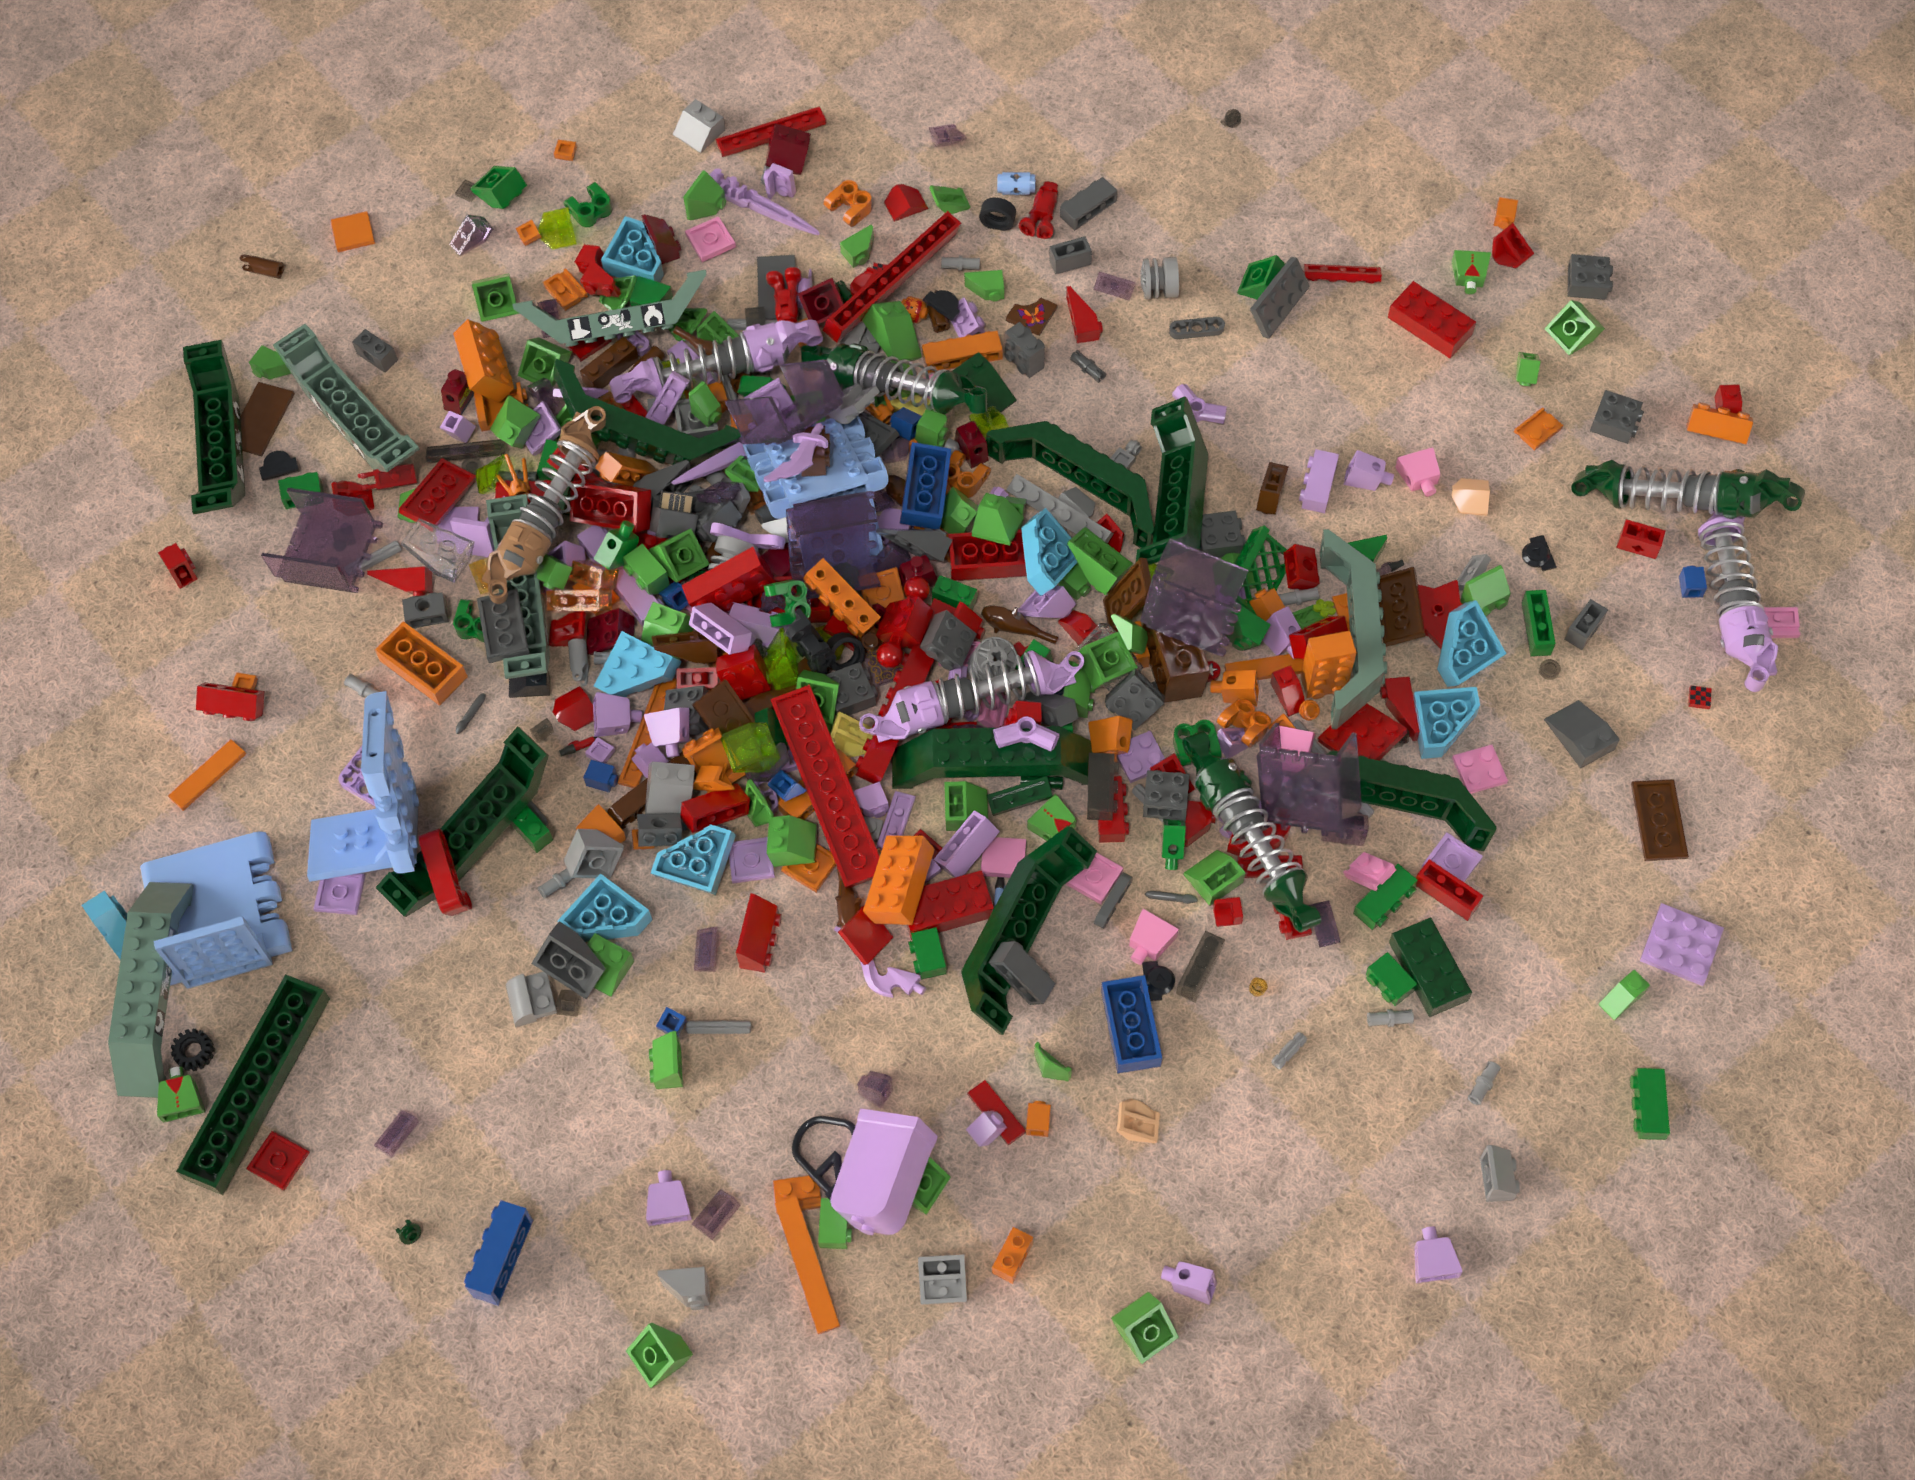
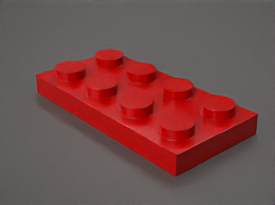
[399,458,476,531]

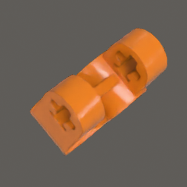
[823,180,872,227]
[947,450,991,498]
[1216,699,1271,748]

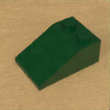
[953,352,1017,422]

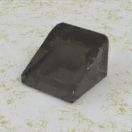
[556,990,582,1017]

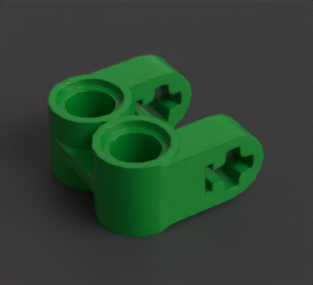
[563,182,612,228]
[764,580,811,627]
[453,599,484,642]
[1173,719,1222,767]

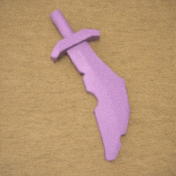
[763,423,828,482]

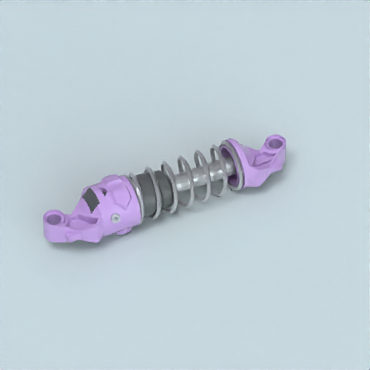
[609,320,823,403]
[1698,511,1778,692]
[859,650,1084,743]

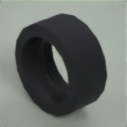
[979,197,1017,231]
[826,632,865,671]

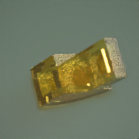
[468,557,489,595]

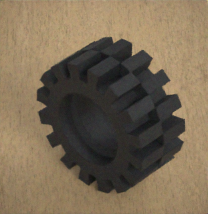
[171,1029,215,1071]

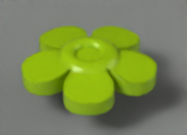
[1313,599,1336,617]

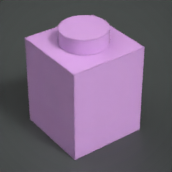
[440,411,476,443]
[632,742,668,778]
[966,1111,1007,1147]

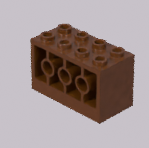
[1142,602,1210,703]

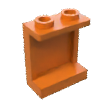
[474,382,529,432]
[682,728,746,793]

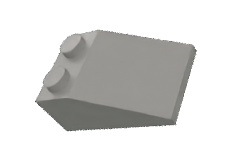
[645,762,694,831]

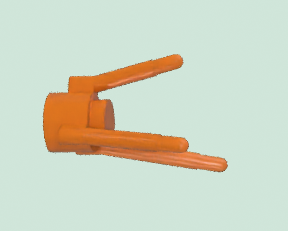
[865,394,895,424]
[497,454,531,497]

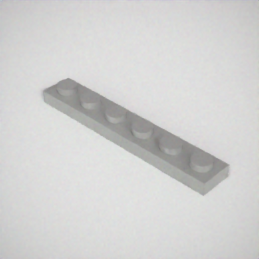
[1006,474,1113,543]

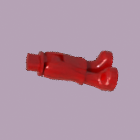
[1018,181,1058,239]
[766,267,802,323]

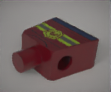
[441,369,474,416]

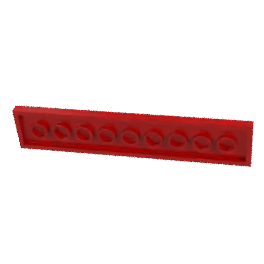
[770,684,880,889]

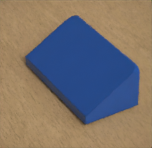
[768,769,807,801]

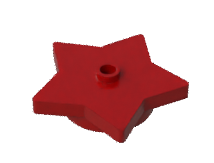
[1418,580,1462,649]

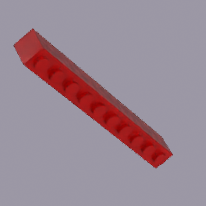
[822,211,962,343]
[855,598,956,784]

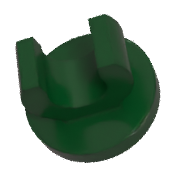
[396,1219,421,1245]

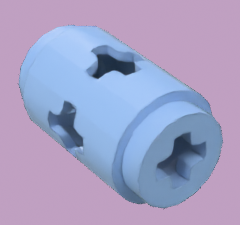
[997,172,1036,195]

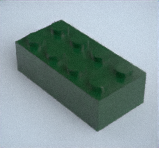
[1389,917,1472,1018]

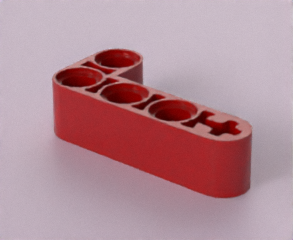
[418,828,472,916]

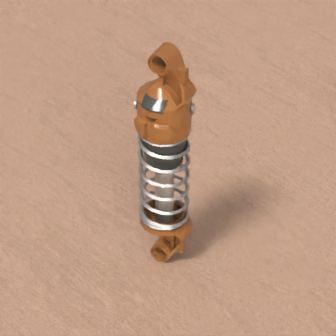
[482,406,606,604]

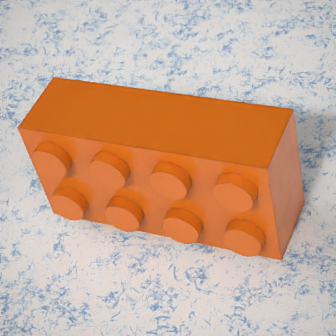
[453,319,514,403]
[375,621,468,706]
[1300,631,1357,699]
[863,835,935,925]

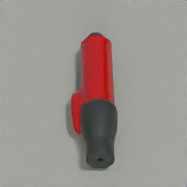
[559,736,597,757]

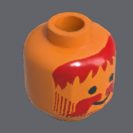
[901,296,929,324]

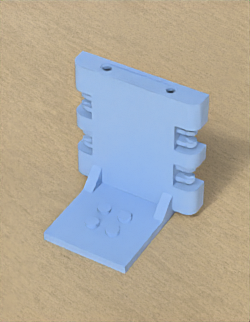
[743,416,888,573]
[307,691,419,882]
[140,832,292,989]

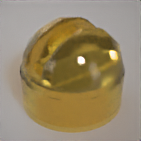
[1249,977,1268,997]

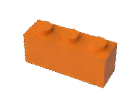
[1686,402,1754,444]

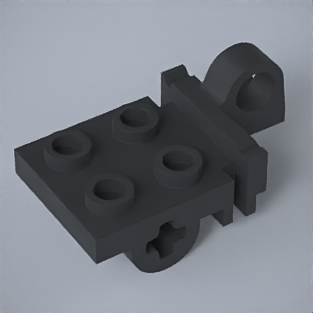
[786,608,836,674]

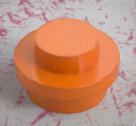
[1299,700,1320,721]

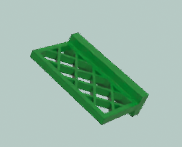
[1219,525,1287,615]

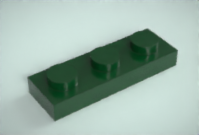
[987,776,1053,816]

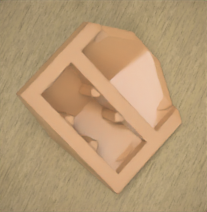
[1452,478,1490,516]
[1117,1098,1160,1143]

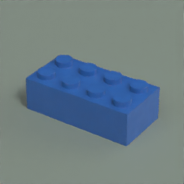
[899,442,951,529]
[1101,975,1162,1074]
[464,1200,533,1306]

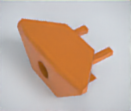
[693,763,735,791]

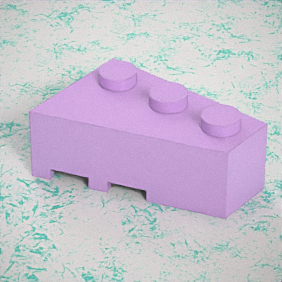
[728,602,790,659]

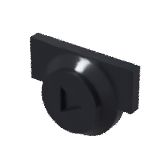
[922,290,960,321]
[259,451,299,481]
[1522,535,1557,571]
[1142,961,1175,1001]

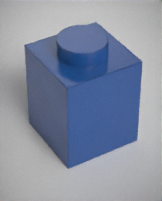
[890,407,922,441]
[1679,565,1707,598]
[659,581,689,611]
[583,760,618,793]
[656,1007,687,1036]

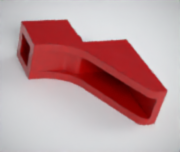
[574,244,621,297]

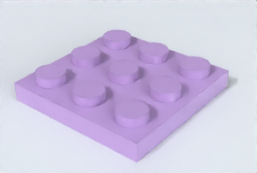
[1640,903,1724,986]

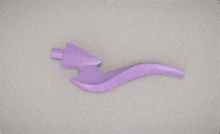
[834,926,926,998]

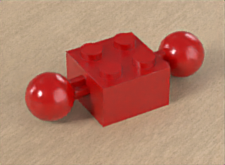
[876,576,933,668]

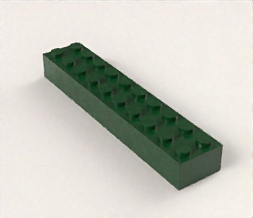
[176,974,330,1196]

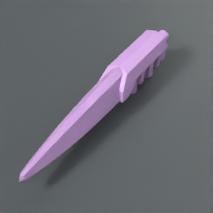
[709,168,820,235]
[671,412,797,484]

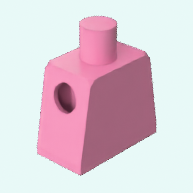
[1395,447,1440,497]
[1129,909,1179,965]

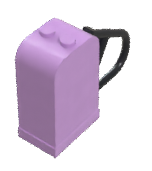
[792,1109,938,1235]

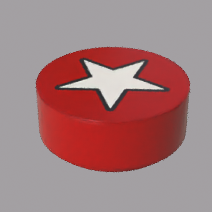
[1207,661,1221,682]

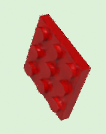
[1317,703,1407,760]

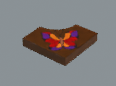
[1006,297,1058,336]

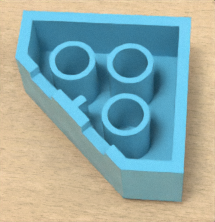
[601,216,664,282]
[1021,508,1077,596]
[1437,600,1507,687]
[594,631,682,697]
[1413,687,1480,759]
[651,825,736,895]
[558,873,652,942]
[81,890,128,960]

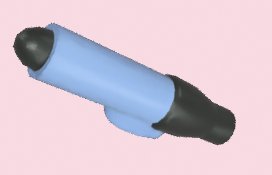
[994,877,1005,907]

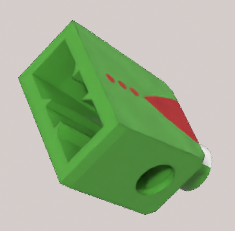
[1452,250,1491,295]
[1027,794,1076,841]
[157,1067,205,1123]

